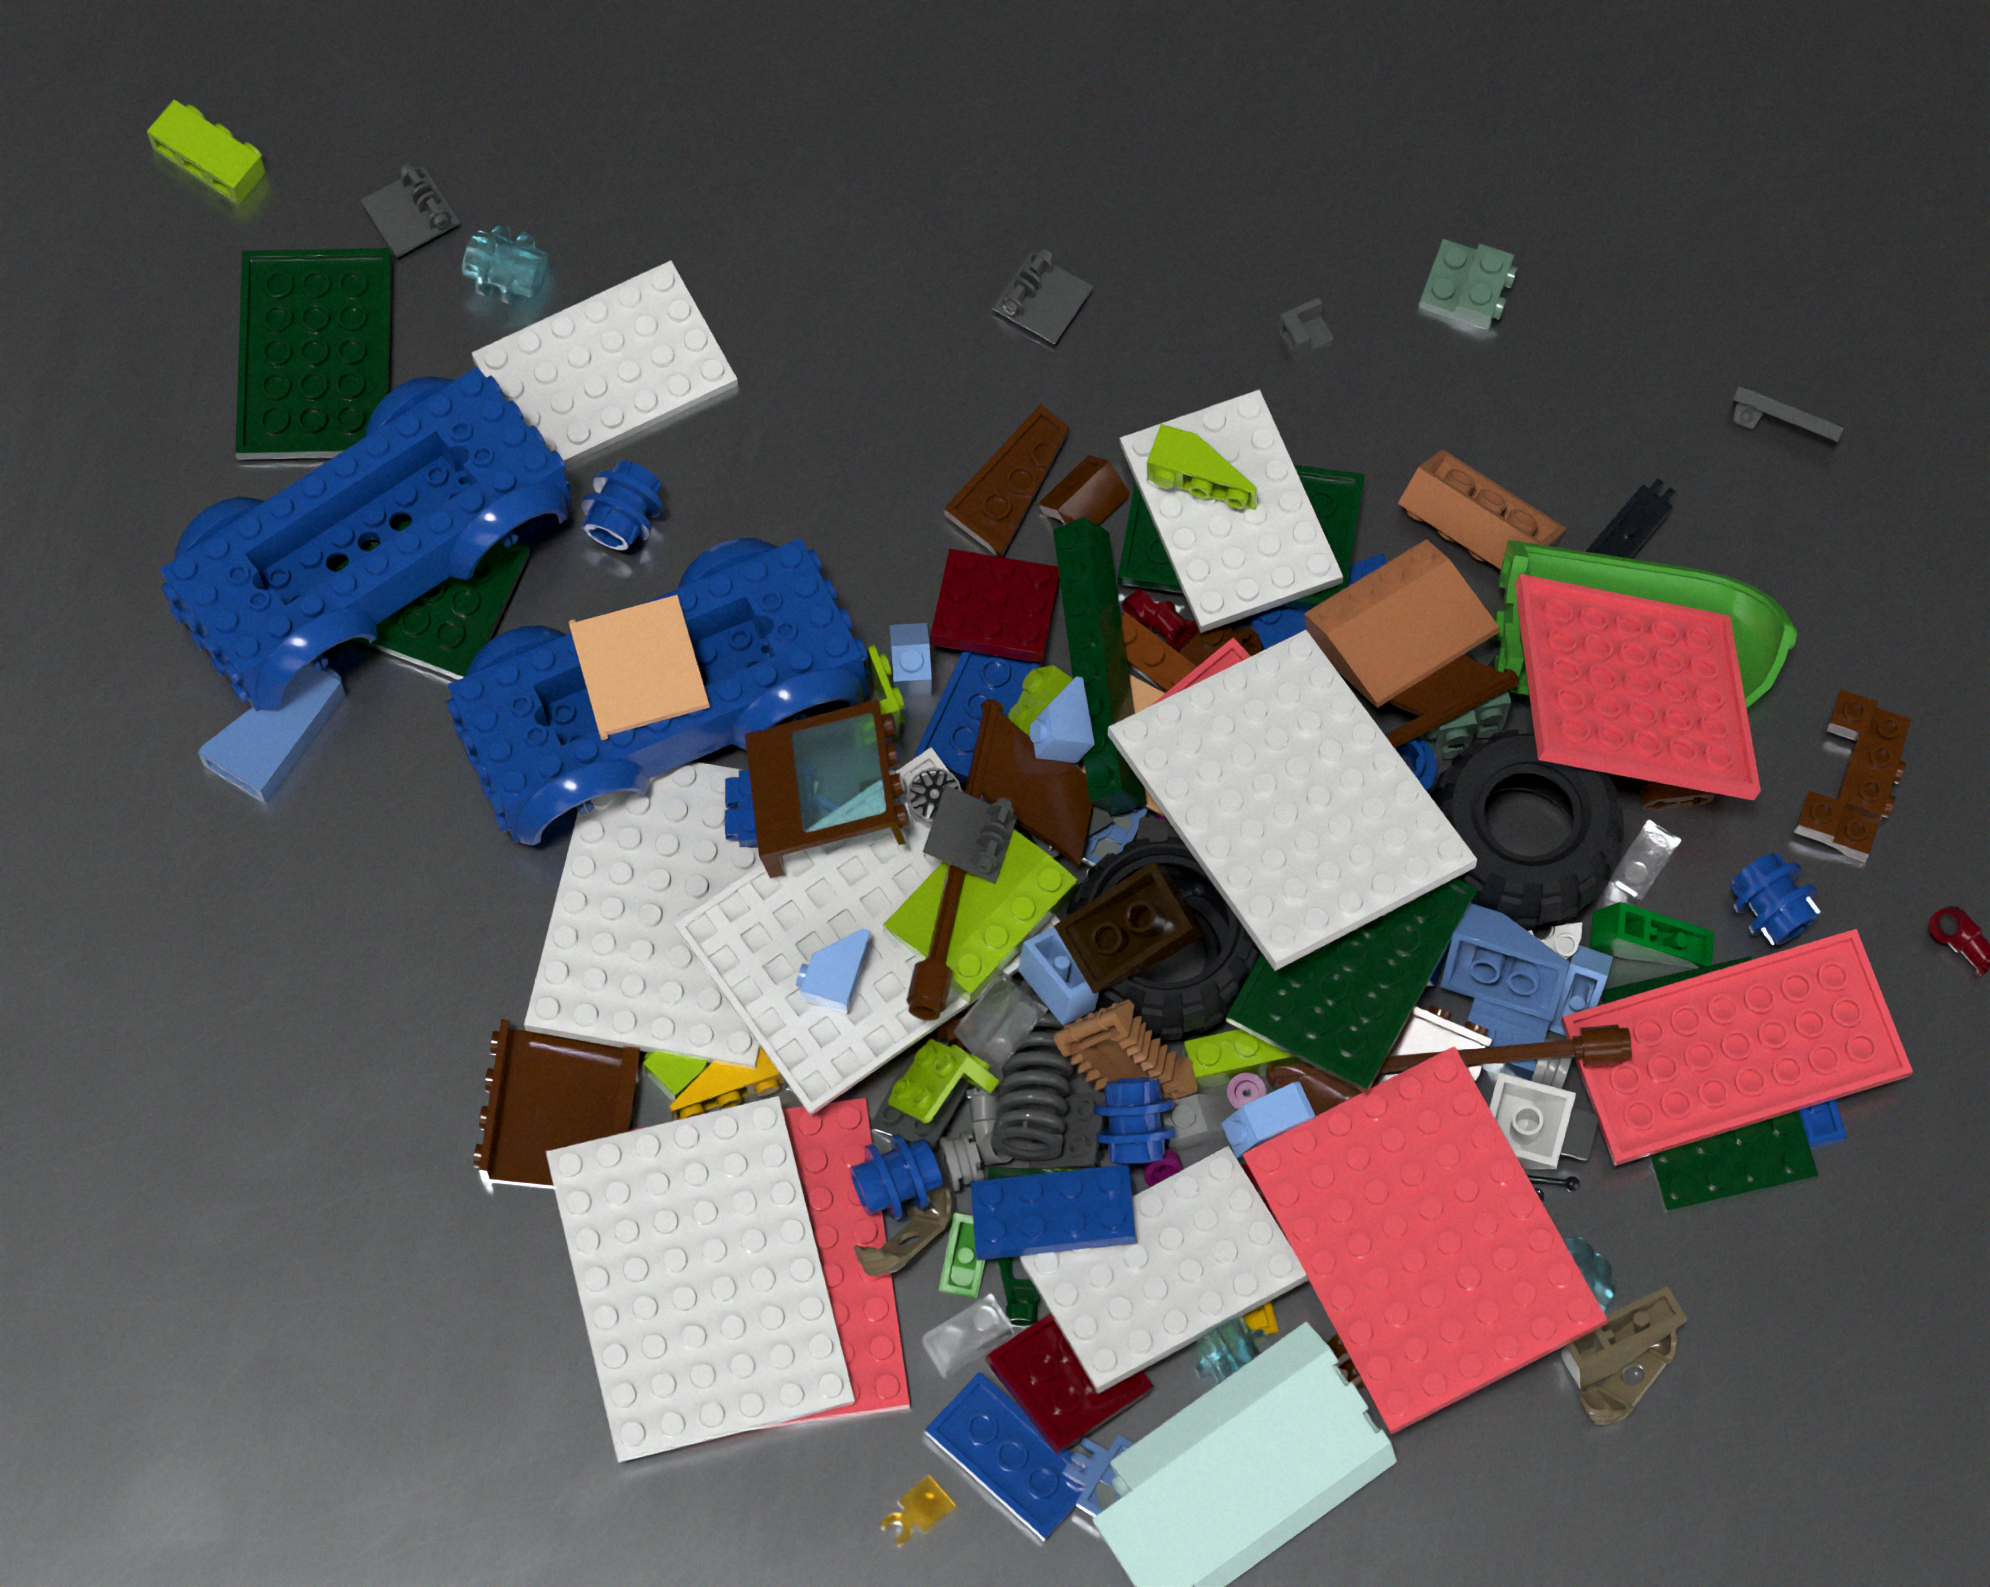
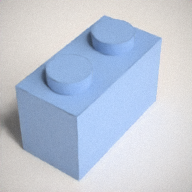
[1018,927,1099,1026]

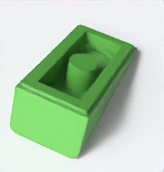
[938,1212,986,1299]

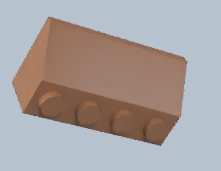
[1398,449,1567,572]

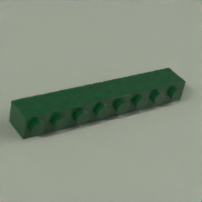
[1053,516,1147,816]

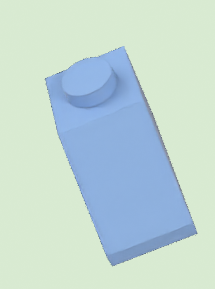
[889,623,932,698]
[1030,677,1095,763]
[796,929,871,1014]
[1548,945,1613,1036]
[1221,1081,1315,1158]

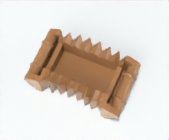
[1054,999,1198,1101]

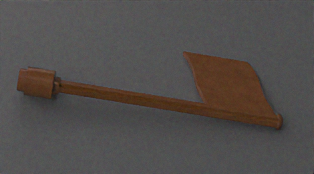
[1337,654,1519,748]
[906,700,1093,1020]
[1266,1024,1632,1117]

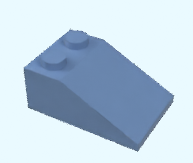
[1440,904,1570,1022]
[1467,998,1550,1081]

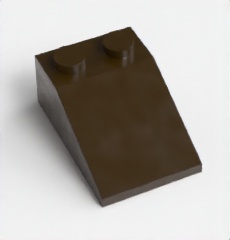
[1054,861,1205,994]

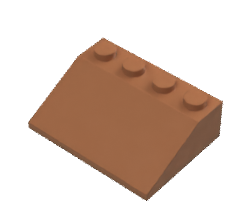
[1304,539,1500,708]

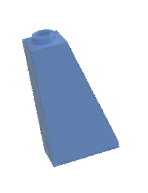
[198,663,346,804]

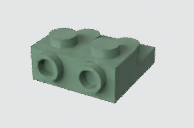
[1419,239,1518,330]
[1421,690,1511,759]

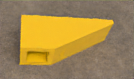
[670,1047,785,1121]

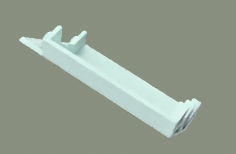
[1092,1321,1397,1587]

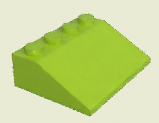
[883,829,1078,1004]

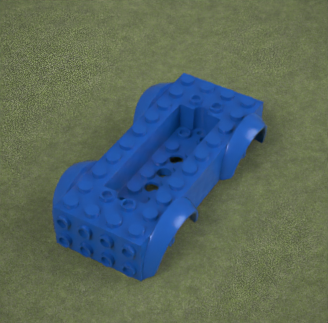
[159,366,572,712]
[445,538,871,845]

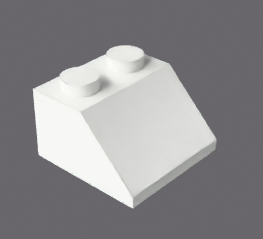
[1489,1073,1576,1169]

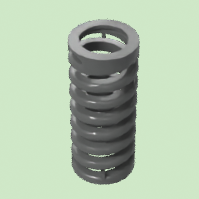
[991,980,1074,1161]

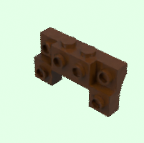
[1794,689,1911,862]

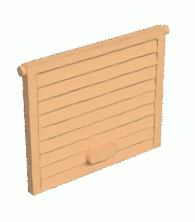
[569,595,710,740]

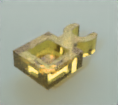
[881,1475,955,1547]

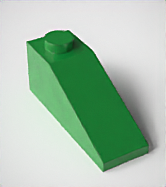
[1590,901,1715,968]

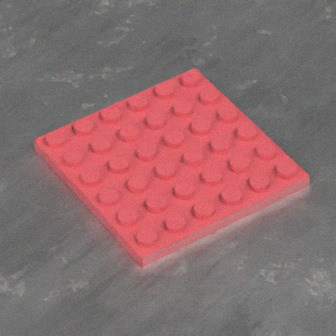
[1514,574,1761,801]

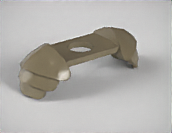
[853,1184,955,1277]
[1579,1329,1678,1425]

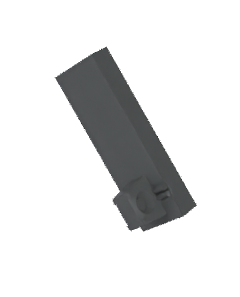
[1733,385,1844,442]

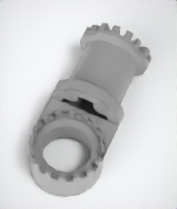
[966,1087,1013,1166]

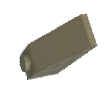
[1561,1286,1687,1390]

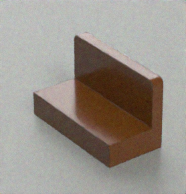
[1038,455,1130,525]

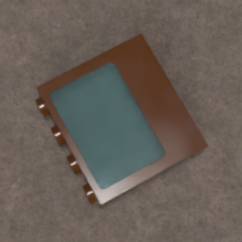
[745,699,910,878]

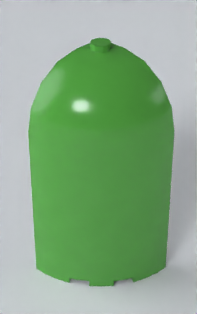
[1494,540,1797,708]

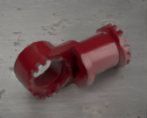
[1121,589,1196,649]
[1929,905,1990,978]

